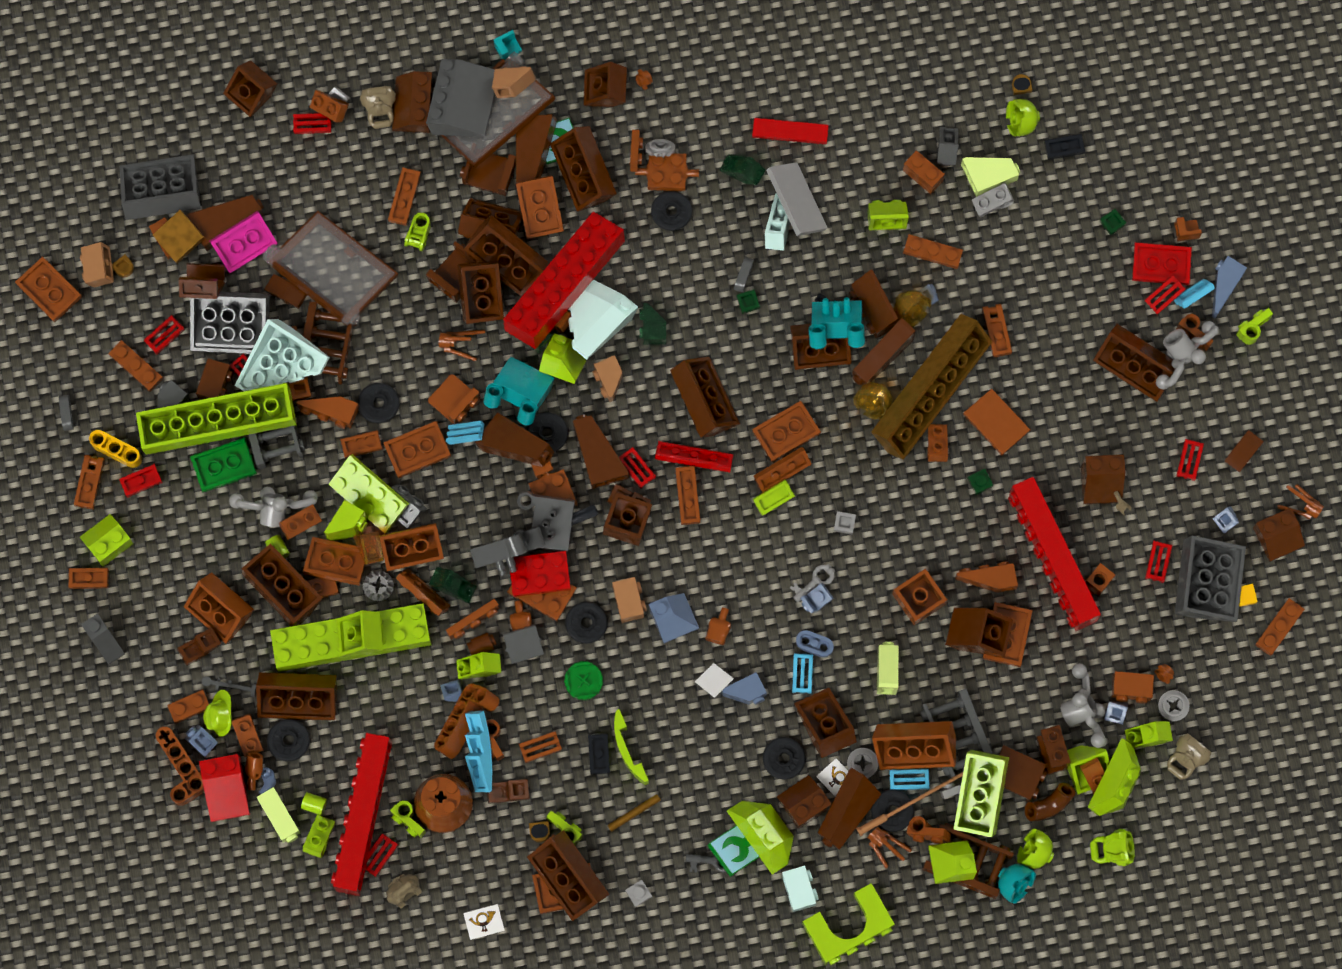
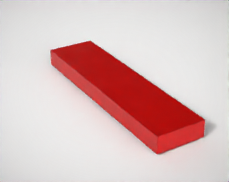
[752,118,829,145]
[655,441,734,473]

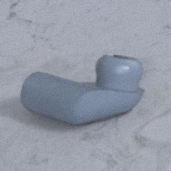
[258,767,276,794]

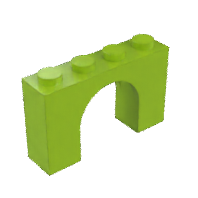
[802,883,895,965]

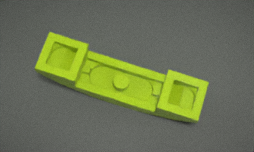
[614,709,649,785]

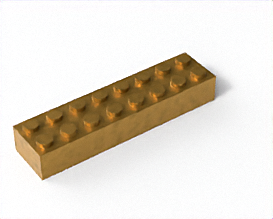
[871,314,992,460]

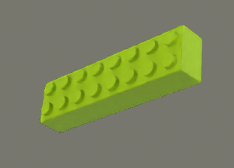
[136,383,296,455]
[270,603,431,672]

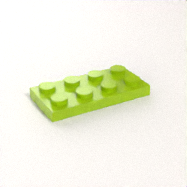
[329,454,409,534]

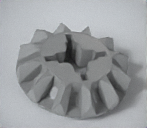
[645,139,675,158]
[363,570,394,601]
[1158,690,1189,722]
[847,748,878,778]

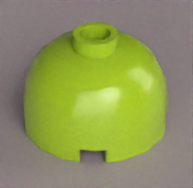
[1006,99,1040,136]
[1017,828,1054,869]

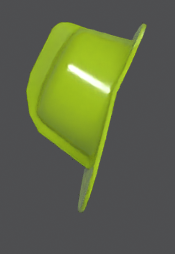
[203,690,232,736]

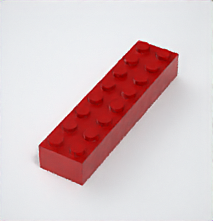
[503,211,625,349]
[1008,477,1101,631]
[331,733,392,896]

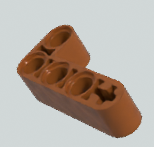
[434,684,500,759]
[156,727,204,806]

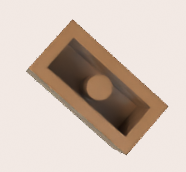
[80,242,114,287]
[612,577,647,623]

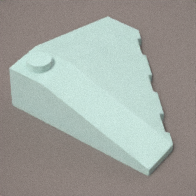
[568,280,638,360]
[234,319,330,391]

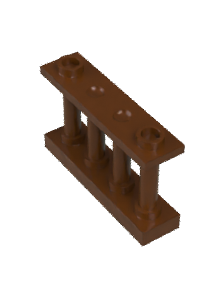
[303,301,358,385]
[922,823,1014,899]

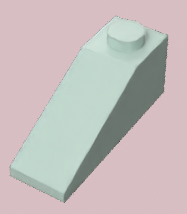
[765,193,790,251]

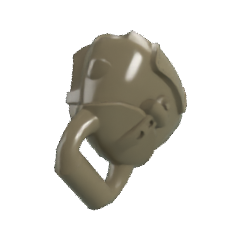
[360,86,396,129]
[1167,733,1211,780]
[386,874,422,909]

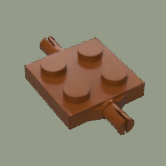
[635,153,699,191]
[528,469,578,507]

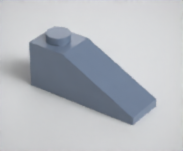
[1212,256,1247,318]

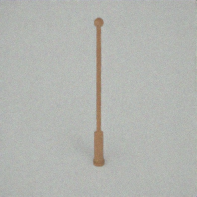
[856,772,963,837]

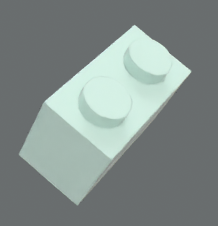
[782,866,819,912]

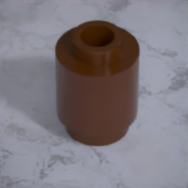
[467,632,497,655]

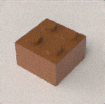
[892,568,947,626]

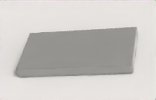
[766,162,828,236]

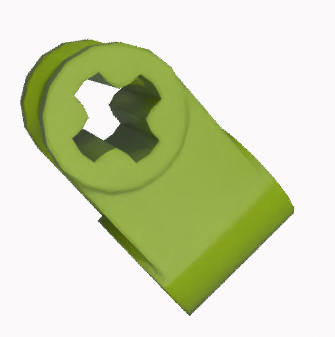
[404,213,431,251]

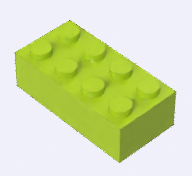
[954,750,1009,837]

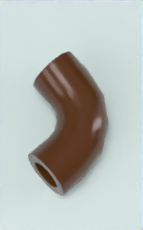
[1024,783,1075,821]

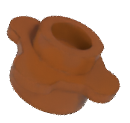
[636,69,652,90]
[1155,664,1174,684]

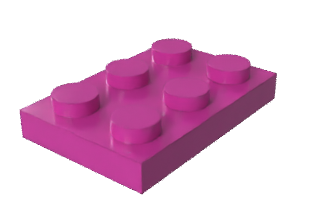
[210,211,278,273]

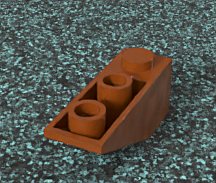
[296,396,359,429]
[955,562,1018,593]

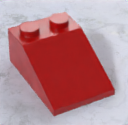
[199,754,250,822]

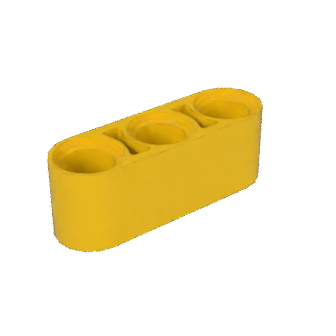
[89,430,142,468]

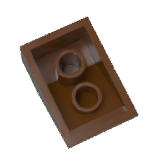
[794,688,857,758]

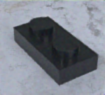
[1044,134,1085,160]
[588,734,610,775]

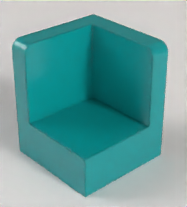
[493,30,522,60]

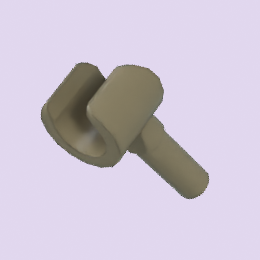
[1114,491,1131,515]

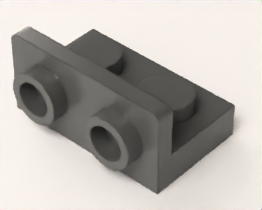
[391,485,427,529]

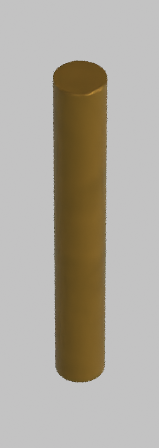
[607,794,661,832]

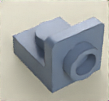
[800,583,834,613]
[185,725,218,757]

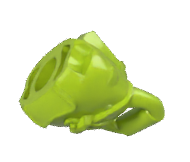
[1090,828,1135,866]

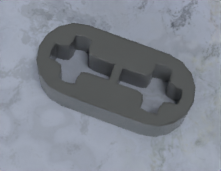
[734,257,754,293]
[59,395,74,431]

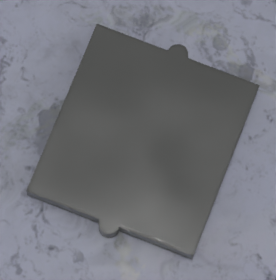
[503,624,544,664]

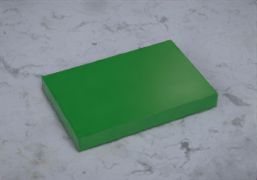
[190,438,257,493]

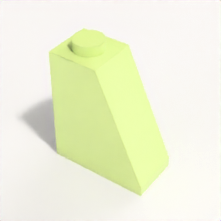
[961,157,1020,197]
[877,642,899,695]
[257,787,300,843]

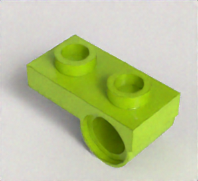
[1236,308,1273,345]
[390,801,426,838]
[547,811,583,845]
[302,815,335,858]

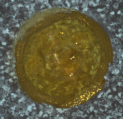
[894,290,931,327]
[853,382,892,420]

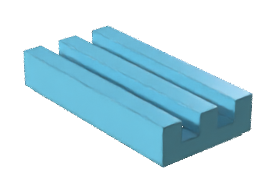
[1174,279,1215,309]
[445,420,485,445]
[792,654,813,694]
[889,769,930,790]

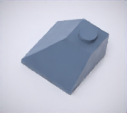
[649,593,699,643]

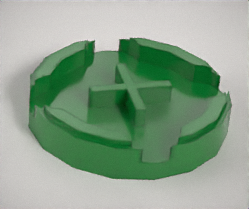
[564,661,603,700]

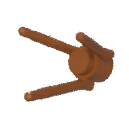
[439,330,486,361]
[1277,484,1324,519]
[868,827,912,868]

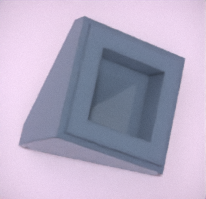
[914,284,939,311]
[1212,506,1239,534]
[440,679,462,702]
[1104,701,1128,725]

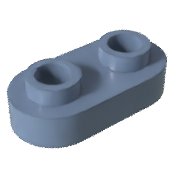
[796,630,834,658]

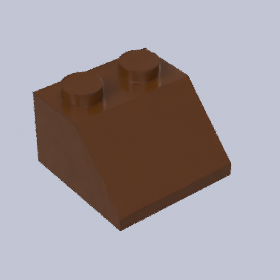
[223,60,278,117]
[584,62,627,107]
[603,493,652,546]
[1253,508,1305,562]
[777,775,832,829]

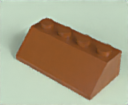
[872,721,956,770]

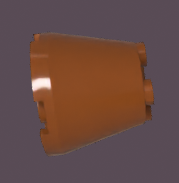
[414,774,473,833]

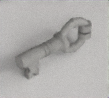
[790,564,835,603]

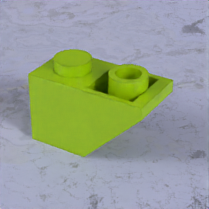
[457,652,501,679]
[1125,721,1173,748]

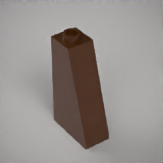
[516,114,557,183]
[186,195,264,251]
[852,318,916,388]
[475,412,554,467]
[573,415,629,489]
[818,768,881,850]

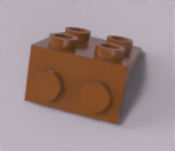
[428,374,481,424]

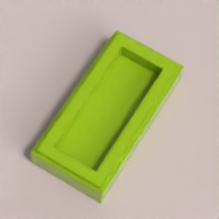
[752,479,795,516]

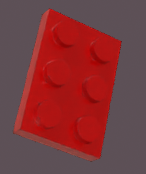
[1132,243,1192,285]
[510,551,571,597]

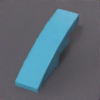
[465,711,492,792]

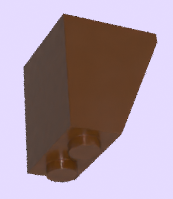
[1080,454,1125,504]
[945,608,1013,657]

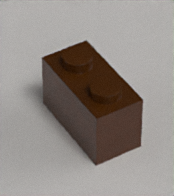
[196,358,233,400]

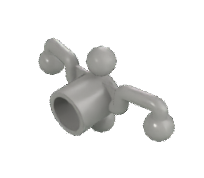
[1156,321,1219,390]
[229,487,318,527]
[1060,663,1107,748]

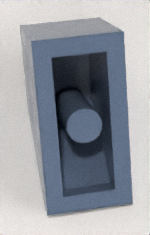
[721,672,767,705]

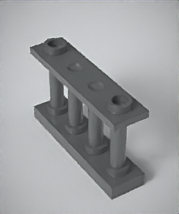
[249,426,305,470]
[920,689,993,778]

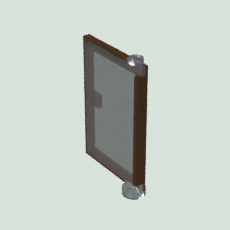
[434,51,556,168]
[263,211,398,326]

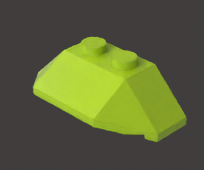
[1088,738,1141,816]
[727,801,794,875]

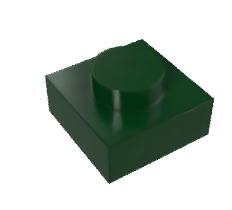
[1100,209,1126,236]
[736,290,760,314]
[967,469,994,495]

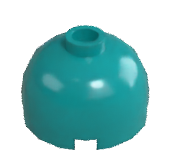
[998,864,1036,904]

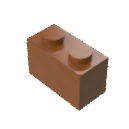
[903,150,945,194]
[1111,671,1154,704]

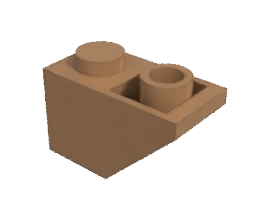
[492,66,536,98]
[592,355,623,402]

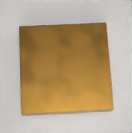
[153,210,205,263]

